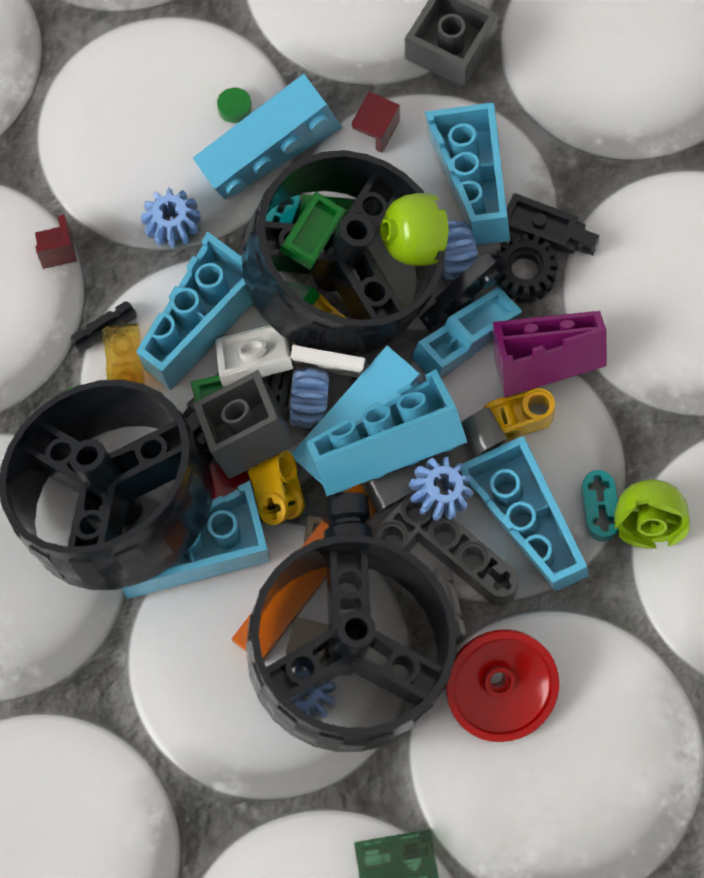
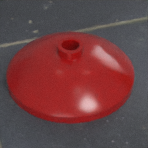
[445,629,559,742]

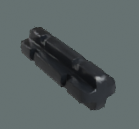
[71,301,137,352]

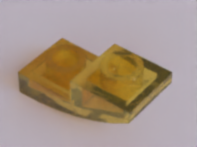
[102,323,145,384]

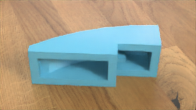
[412,287,522,378]

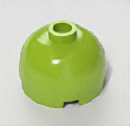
[380,193,449,266]
[615,479,690,549]

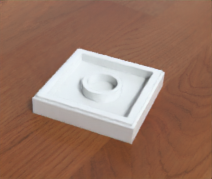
[215,325,293,387]
[290,345,369,378]

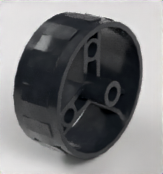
[241,150,446,355]
[0,379,213,590]
[245,535,457,752]

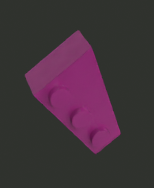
[493,311,607,398]

